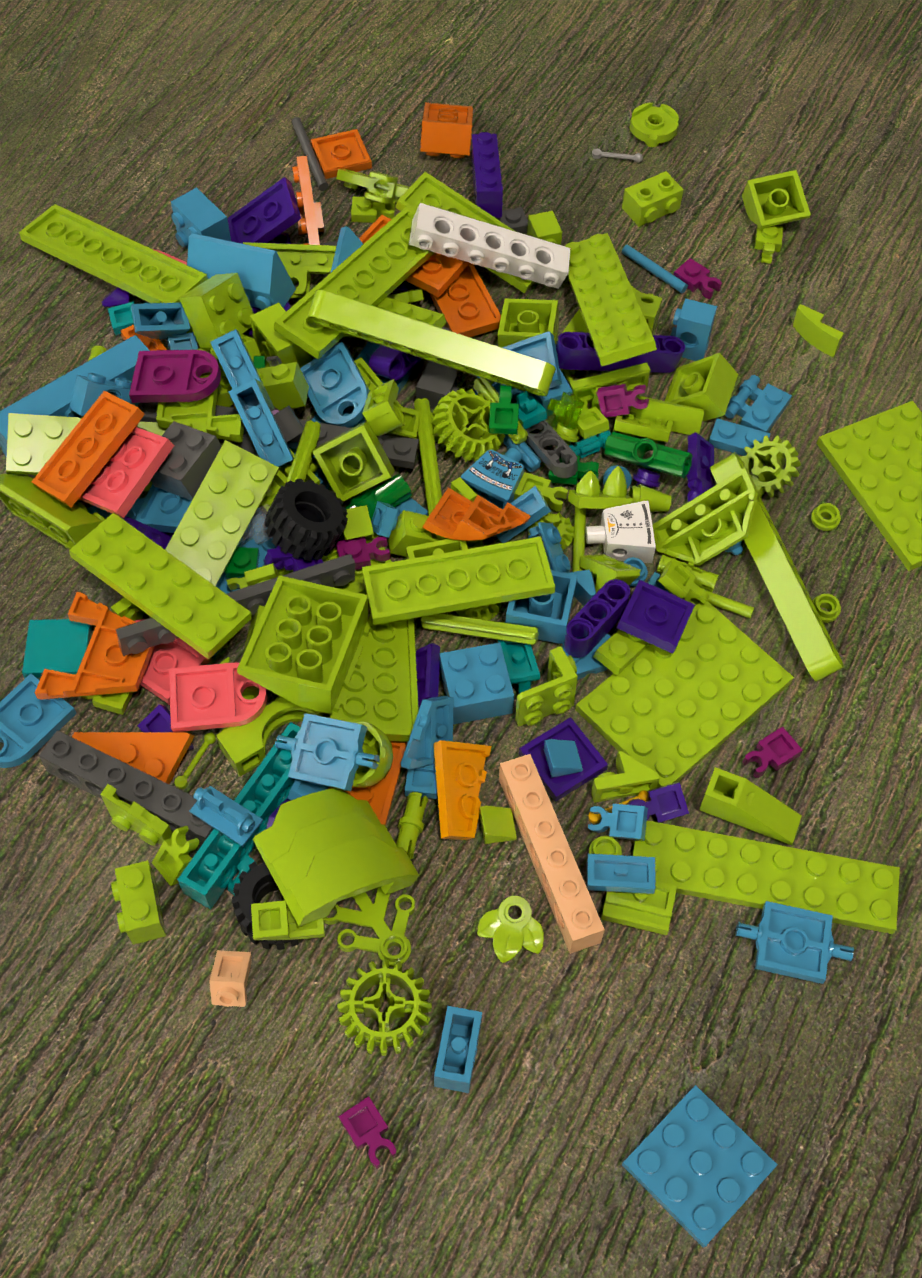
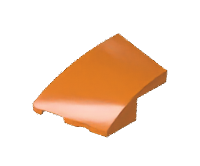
[422,487,531,541]

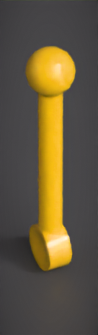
[588,790,650,824]

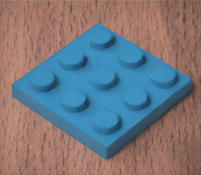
[622,1085,778,1248]

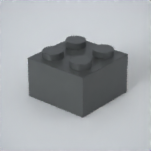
[151,421,222,501]

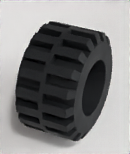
[265,479,348,561]
[232,858,299,950]

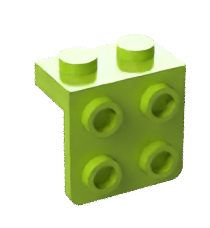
[515,646,578,726]

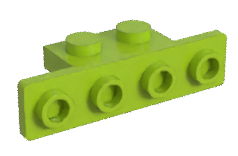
[591,387,705,443]

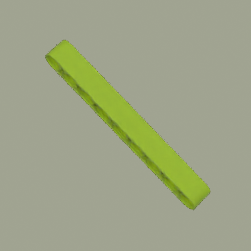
[307,290,556,396]
[710,452,844,682]

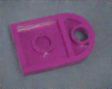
[129,350,221,403]

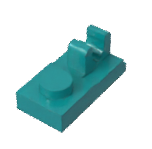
[497,640,540,694]

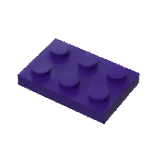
[227,177,301,244]

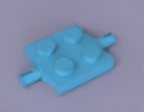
[275,713,380,791]
[736,901,854,984]

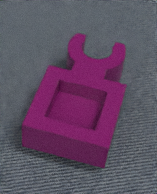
[673,258,722,299]
[597,384,649,417]
[336,536,390,570]
[743,726,803,778]
[338,1096,397,1169]

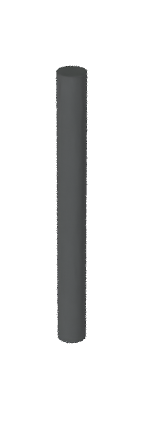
[291,117,328,191]

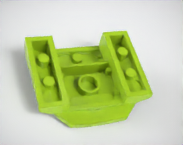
[253,788,419,926]

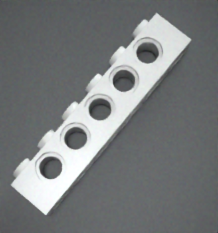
[409,203,571,289]

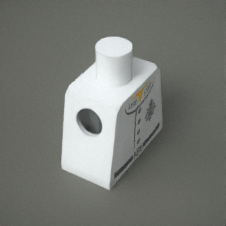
[585,501,656,563]

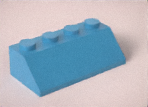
[187,233,296,310]

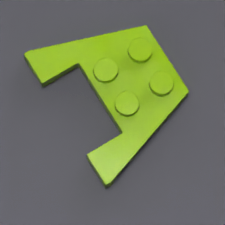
[156,347,249,442]

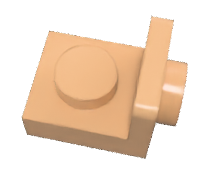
[209,950,252,1007]

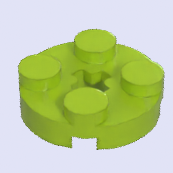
[629,103,679,147]

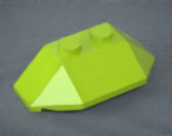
[652,467,758,566]

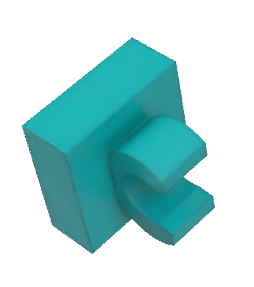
[514,391,547,429]

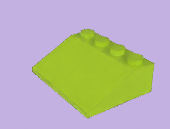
[237,575,368,714]

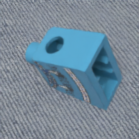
[461,448,524,509]

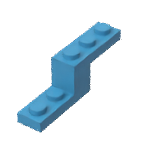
[210,329,294,467]

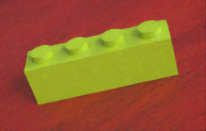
[0,473,105,550]

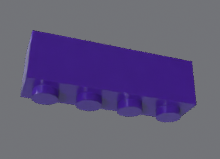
[471,132,503,218]

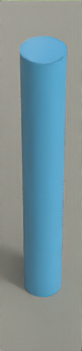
[621,244,688,293]

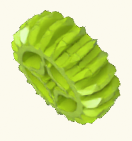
[431,388,505,462]
[337,959,432,1056]

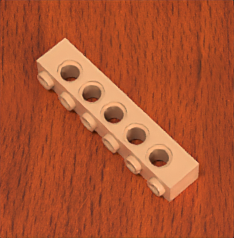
[499,754,605,954]

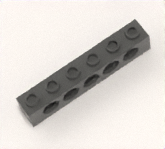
[39,730,214,847]

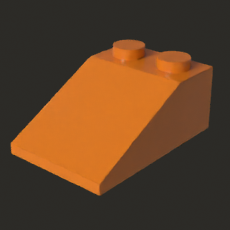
[420,102,473,158]

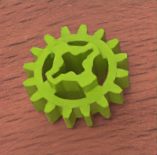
[739,436,801,498]

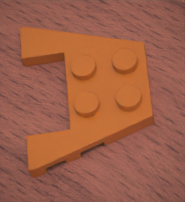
[35,592,155,700]

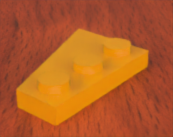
[433,740,492,840]

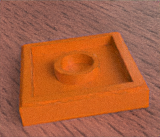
[310,129,372,179]

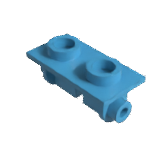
[528,522,571,573]
[189,786,263,847]

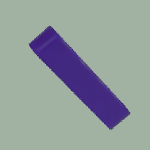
[556,332,685,373]

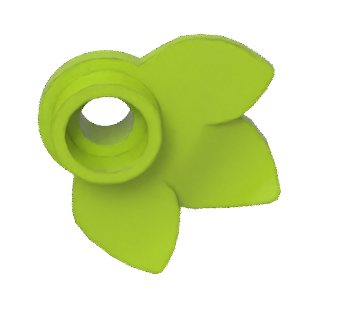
[477,896,544,963]

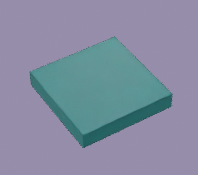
[22,619,92,678]

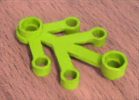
[324,887,415,967]

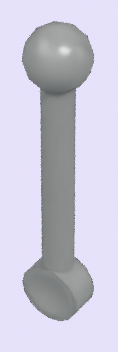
[592,148,643,163]

